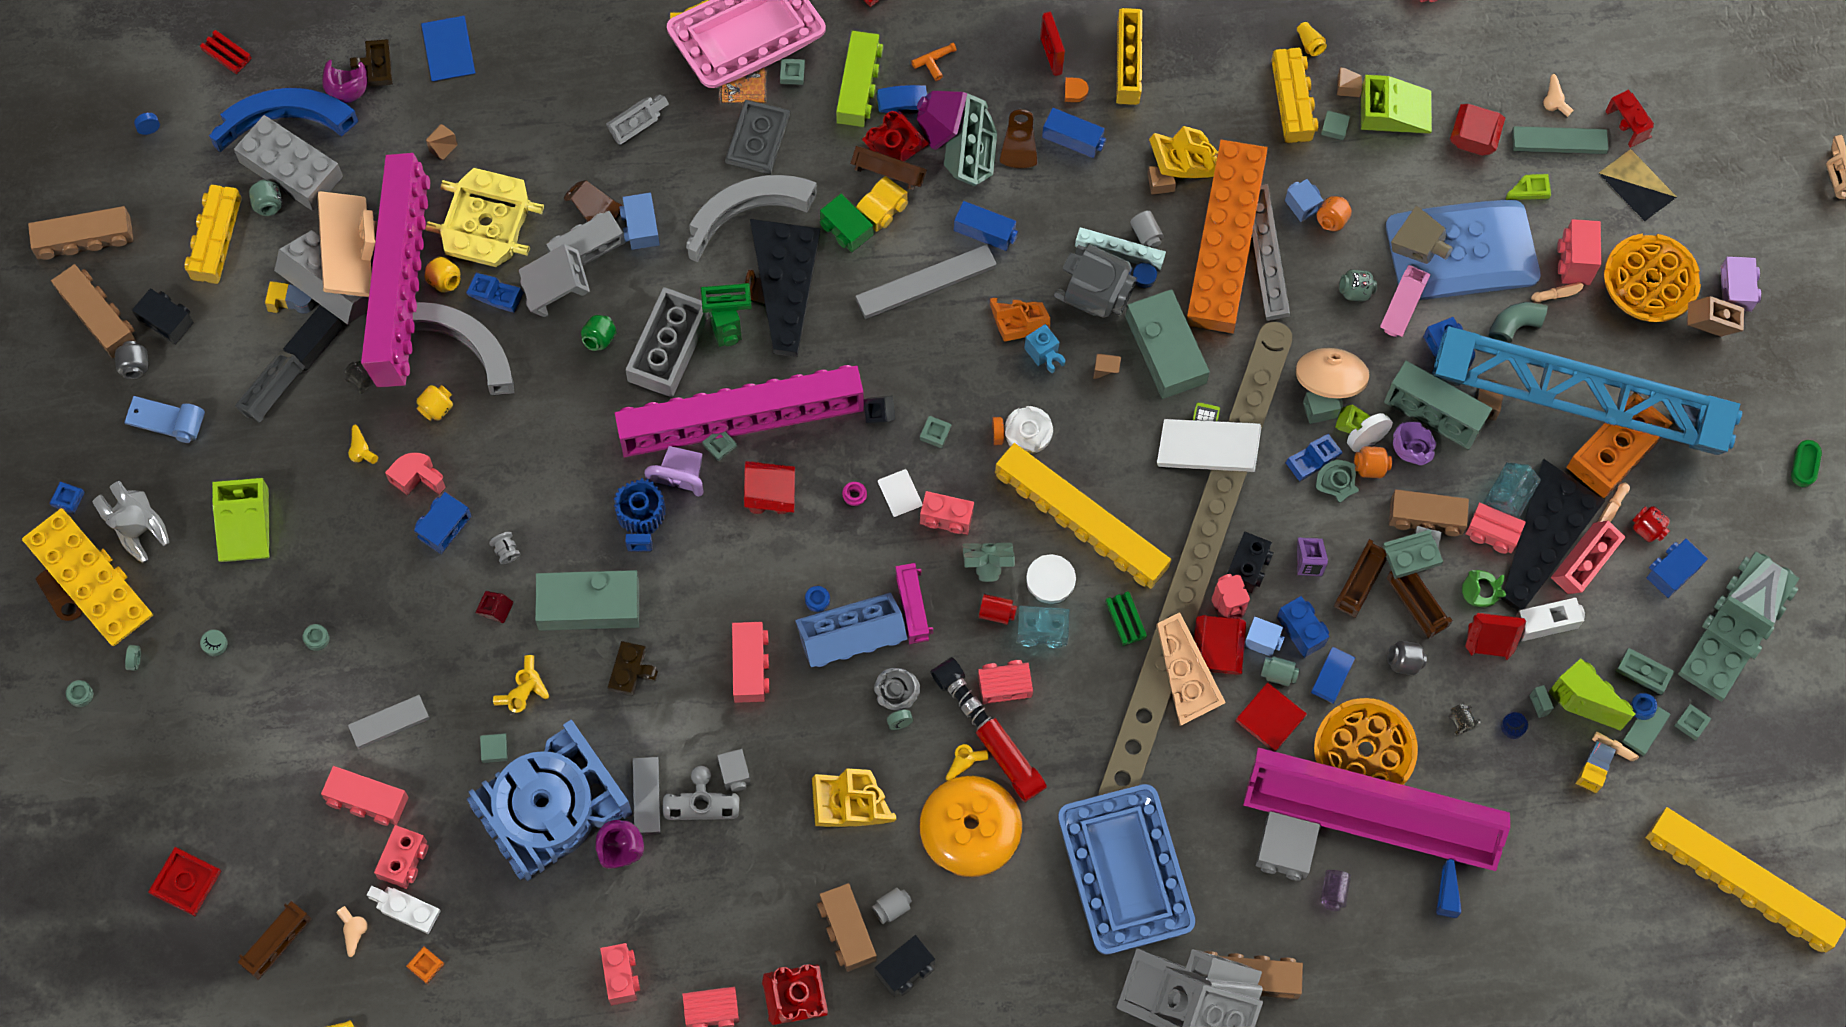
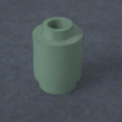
[1261,656,1299,687]

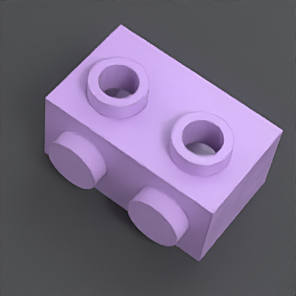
[1721,257,1761,312]

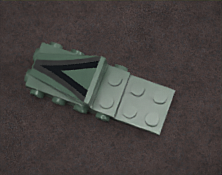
[1678,552,1800,702]

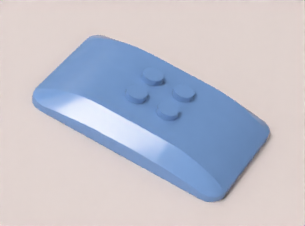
[1386,200,1541,300]
[1058,784,1195,955]

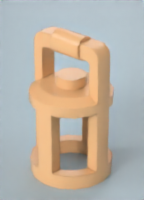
[1826,135,1846,199]

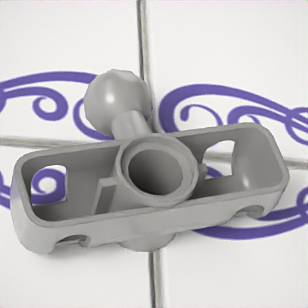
[663,765,739,820]

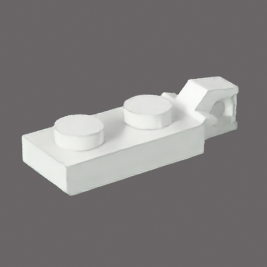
[367,886,441,934]

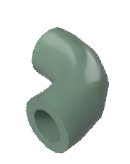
[1489,302,1548,343]

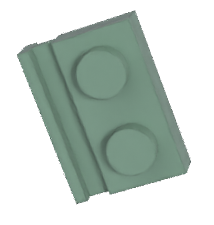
[1382,529,1443,579]

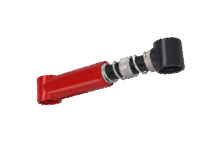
[930,657,1047,803]

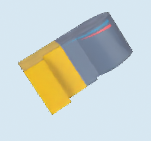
[265,281,315,314]
[1575,740,1616,793]

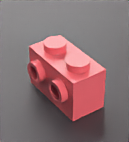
[920,491,974,535]
[374,825,428,889]
[600,943,640,1006]

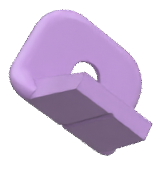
[644,446,704,497]

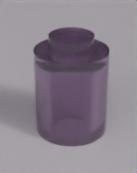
[1321,870,1351,911]

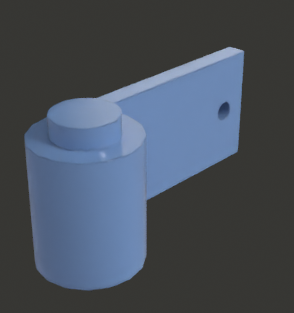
[124,396,205,443]

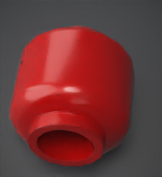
[1632,506,1670,543]

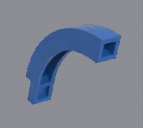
[209,88,358,152]

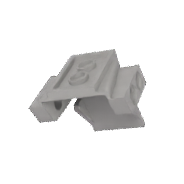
[1116,949,1263,1027]

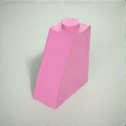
[1380,265,1431,337]

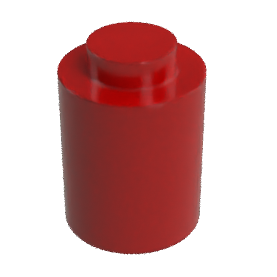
[979,594,1017,625]

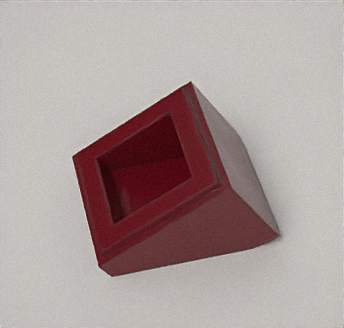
[475,591,513,623]

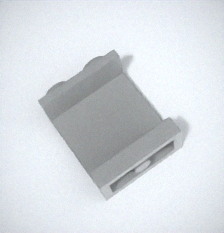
[519,244,590,317]

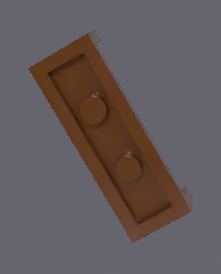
[850,146,927,190]
[1333,539,1387,618]
[1387,571,1453,639]
[238,901,311,980]

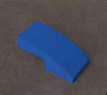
[876,85,927,113]
[466,273,524,313]
[1285,434,1343,482]
[1311,647,1355,704]

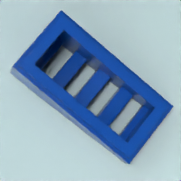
[1436,859,1461,918]

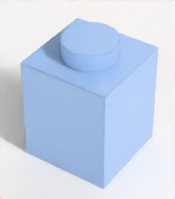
[1244,617,1285,657]

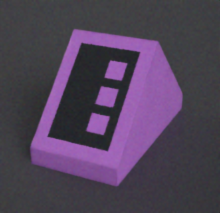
[1297,538,1328,576]

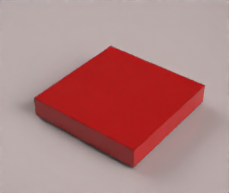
[1040,11,1065,76]
[1235,682,1307,752]
[148,847,221,917]

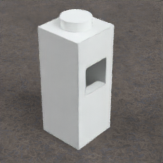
[1515,598,1585,641]

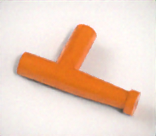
[911,43,957,81]

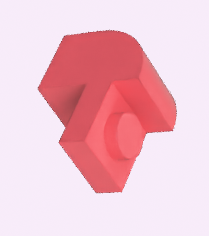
[385,453,446,495]

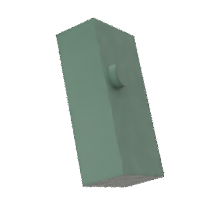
[1125,289,1210,399]
[1384,361,1492,450]
[535,570,639,631]

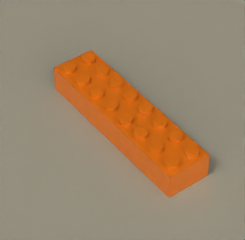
[1187,140,1268,334]

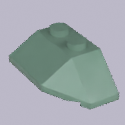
[944,93,997,186]

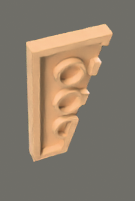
[1156,612,1226,726]

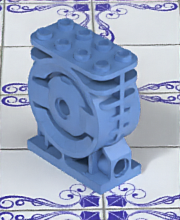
[467,719,633,882]

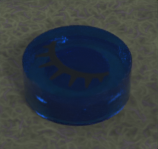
[1501,712,1528,739]

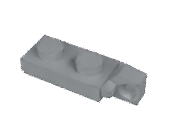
[606,94,669,145]

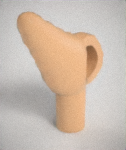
[1543,74,1574,117]
[336,906,367,957]

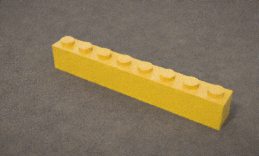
[995,443,1171,589]
[1645,807,1846,953]

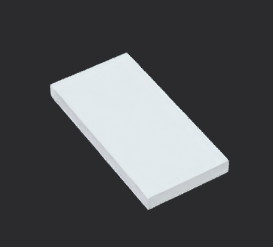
[1157,419,1262,472]

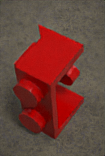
[1605,90,1654,148]

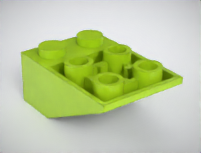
[1361,75,1432,134]
[212,478,269,562]
[1549,659,1635,731]

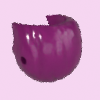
[322,60,367,103]
[596,820,644,869]

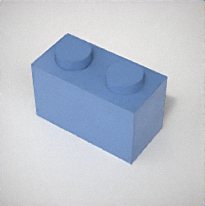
[619,192,660,250]

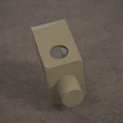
[1391,206,1453,264]

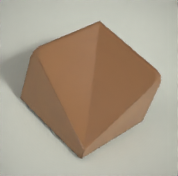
[1337,67,1362,97]
[426,124,458,160]
[1147,166,1176,195]
[1093,354,1121,379]

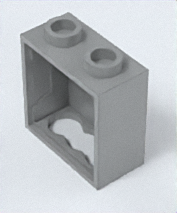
[1255,811,1320,881]

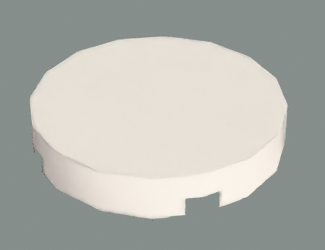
[1004,406,1053,454]
[1347,413,1393,452]
[1026,554,1076,604]

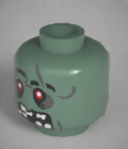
[249,180,283,216]
[1339,269,1377,302]

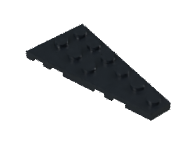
[750,219,820,357]
[1501,459,1605,611]

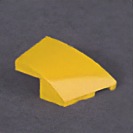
[1149,126,1218,178]
[812,769,896,827]

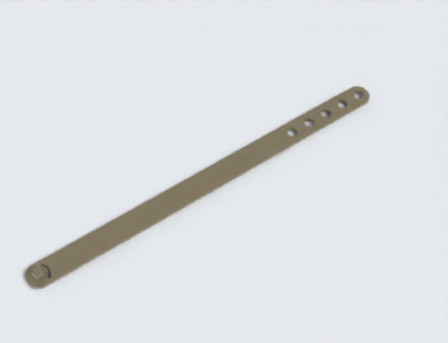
[1097,322,1292,796]

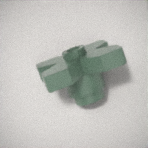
[963,543,1015,582]

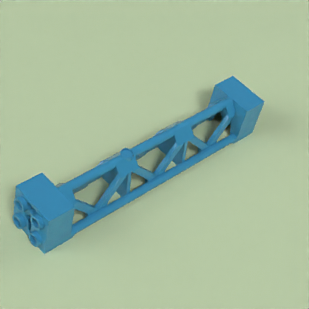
[1432,326,1742,455]

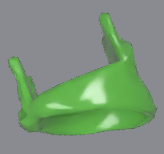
[1462,570,1506,608]

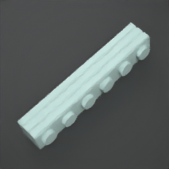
[1075,227,1166,271]

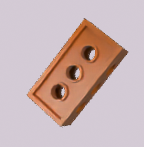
[1566,392,1673,499]

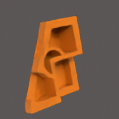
[990,298,1050,342]

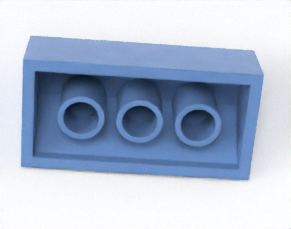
[795,593,907,667]

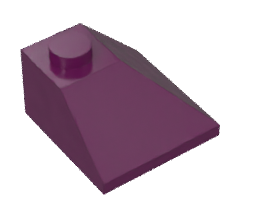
[917,91,967,150]

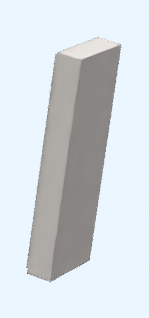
[348,695,430,750]
[633,757,661,835]

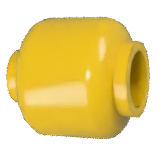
[424,257,461,293]
[416,385,453,422]

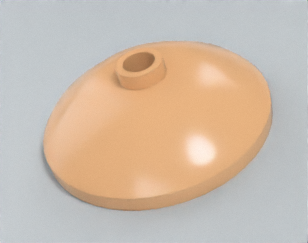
[1296,348,1369,398]

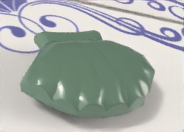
[1315,460,1359,503]

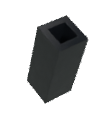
[283,305,343,371]

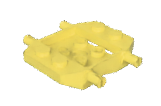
[426,168,544,267]

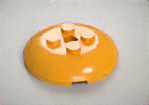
[1604,233,1701,322]
[1314,698,1418,785]
[919,776,1022,877]

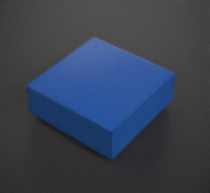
[50,482,85,514]
[625,534,653,551]

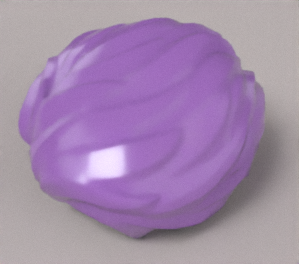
[1393,421,1436,465]

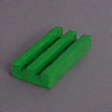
[701,283,752,313]
[1105,591,1147,646]

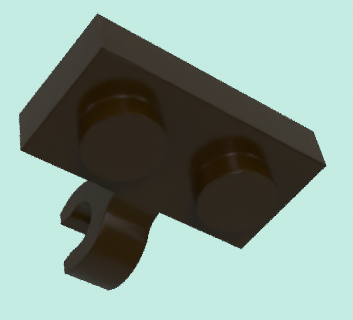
[350,39,393,86]
[607,641,658,696]

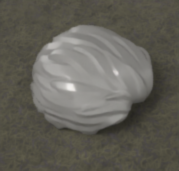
[874,668,920,710]

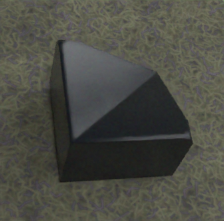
[864,395,895,423]

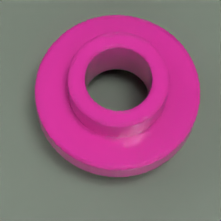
[842,482,867,506]

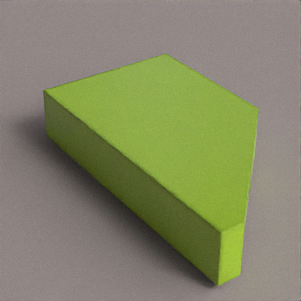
[1506,174,1551,200]

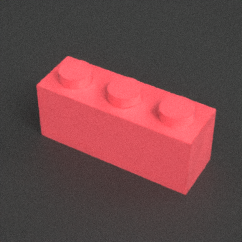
[1551,521,1625,594]
[732,622,769,703]
[321,766,409,826]

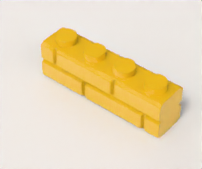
[1116,8,1142,105]
[1271,48,1318,143]
[185,185,242,284]

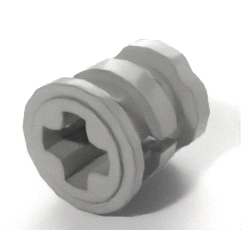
[489,532,521,564]

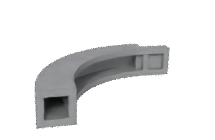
[686,175,817,262]
[413,302,515,395]

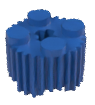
[614,478,666,534]

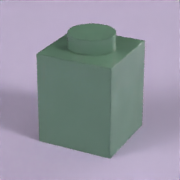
[1303,392,1343,424]

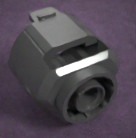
[1054,245,1137,318]

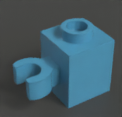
[1024,324,1065,373]

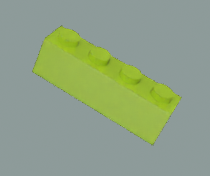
[836,31,883,127]

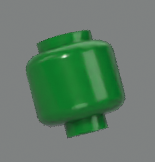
[580,315,617,351]

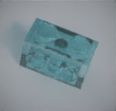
[1484,462,1541,519]
[1017,606,1070,648]

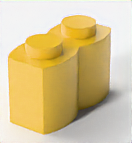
[856,176,908,232]

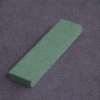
[1512,126,1608,154]

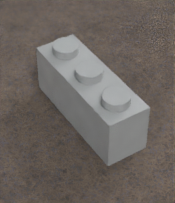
[546,211,625,266]

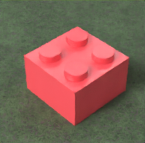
[1557,219,1601,285]

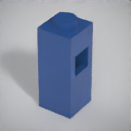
[1042,108,1106,158]
[954,201,1018,251]

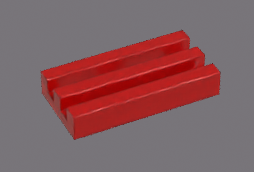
[200,30,252,75]

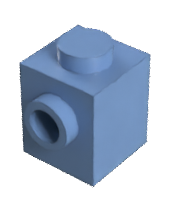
[1285,179,1324,222]

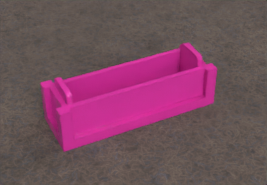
[895,563,933,644]

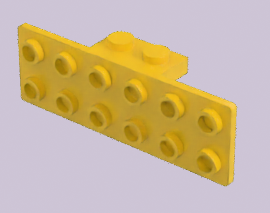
[22,508,153,646]

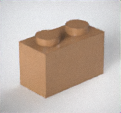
[1688,296,1744,337]

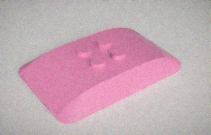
[667,0,826,88]

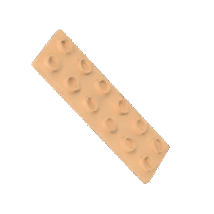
[317,191,377,297]

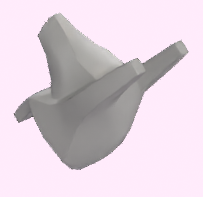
[92,481,170,563]

